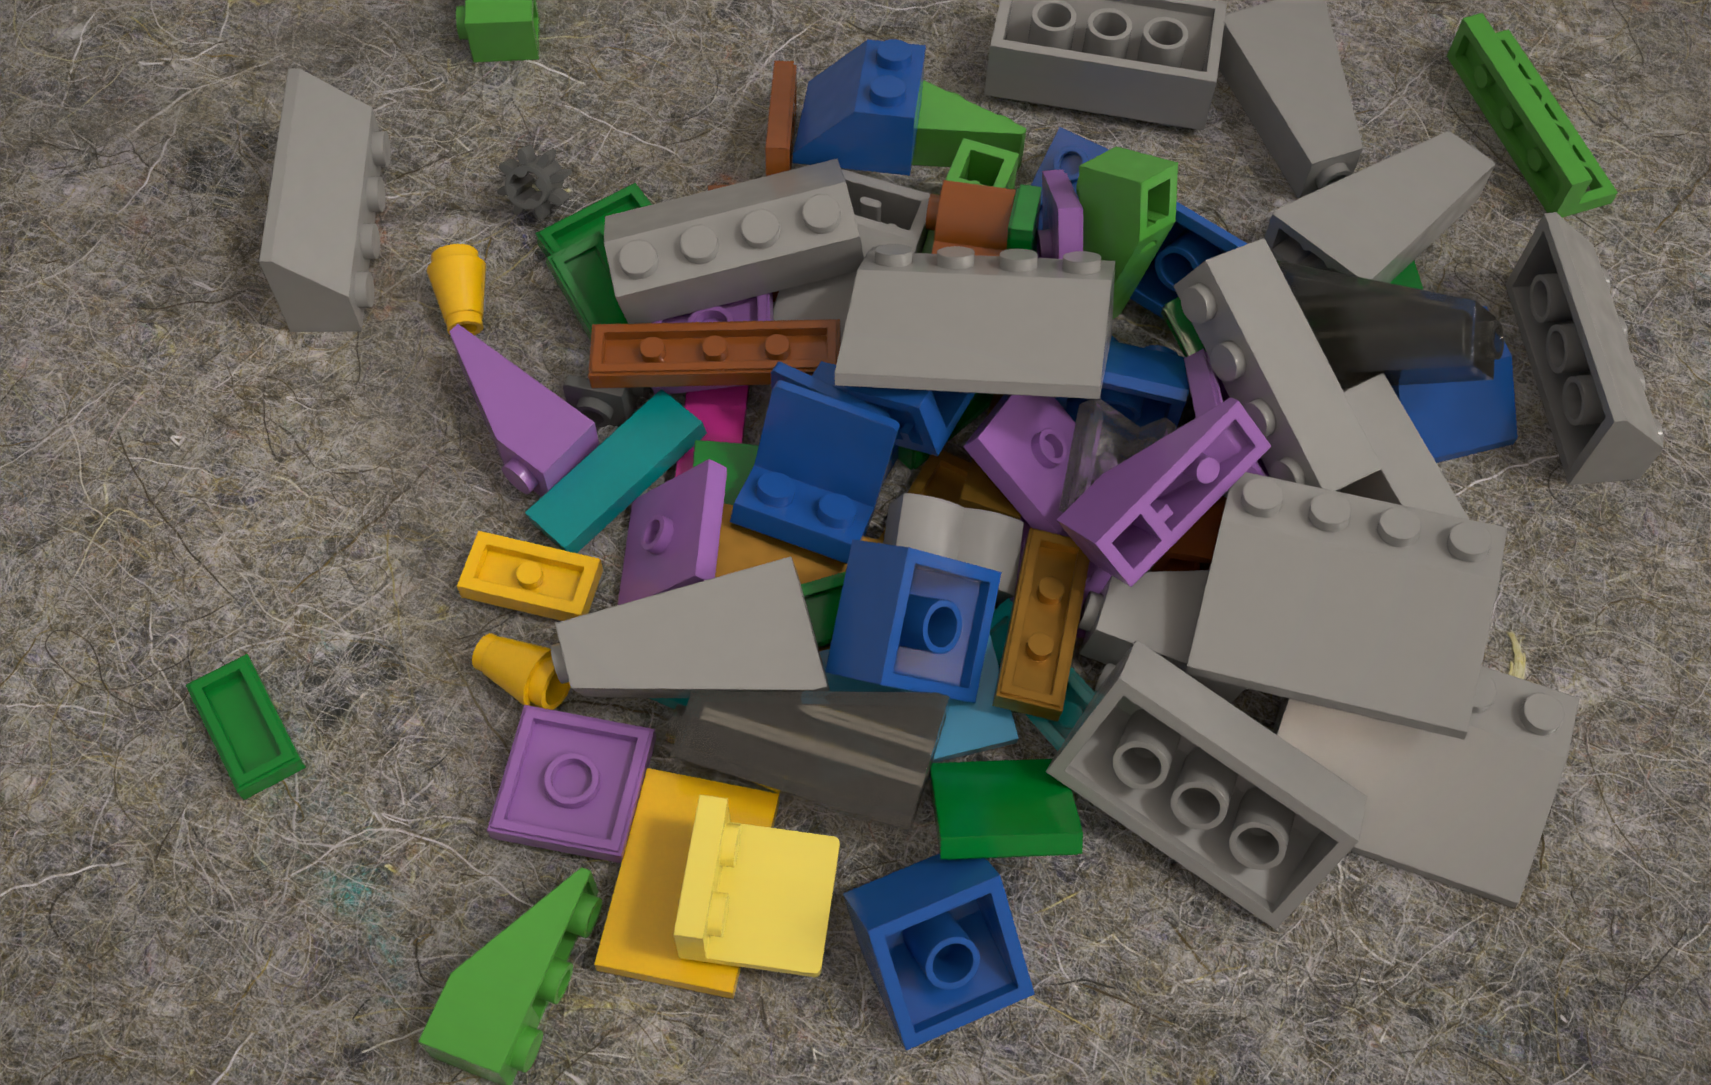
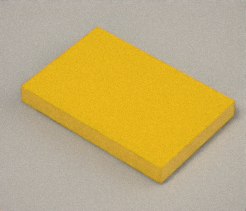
[594,768,780,999]

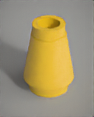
[426,244,486,335]
[472,633,571,710]

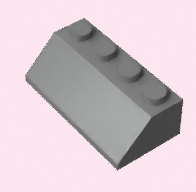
[984,0,1227,131]
[259,68,391,332]
[604,159,864,324]
[1505,212,1664,485]
[1174,238,1383,491]
[1046,639,1367,930]

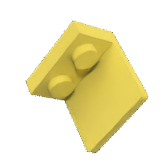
[673,795,840,977]

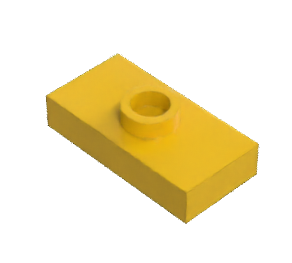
[457,531,603,621]

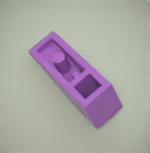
[449,324,599,497]
[1057,397,1271,587]

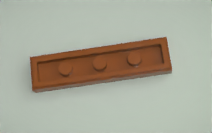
[588,319,841,388]

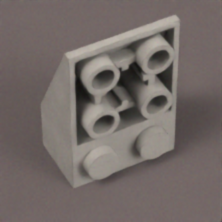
[773,169,930,341]

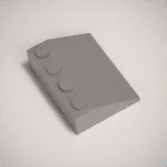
[834,244,1115,399]
[1186,472,1507,740]
[1273,666,1580,908]

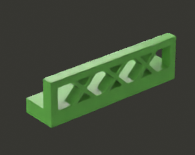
[1447,13,1618,218]

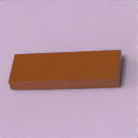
[765,60,797,176]

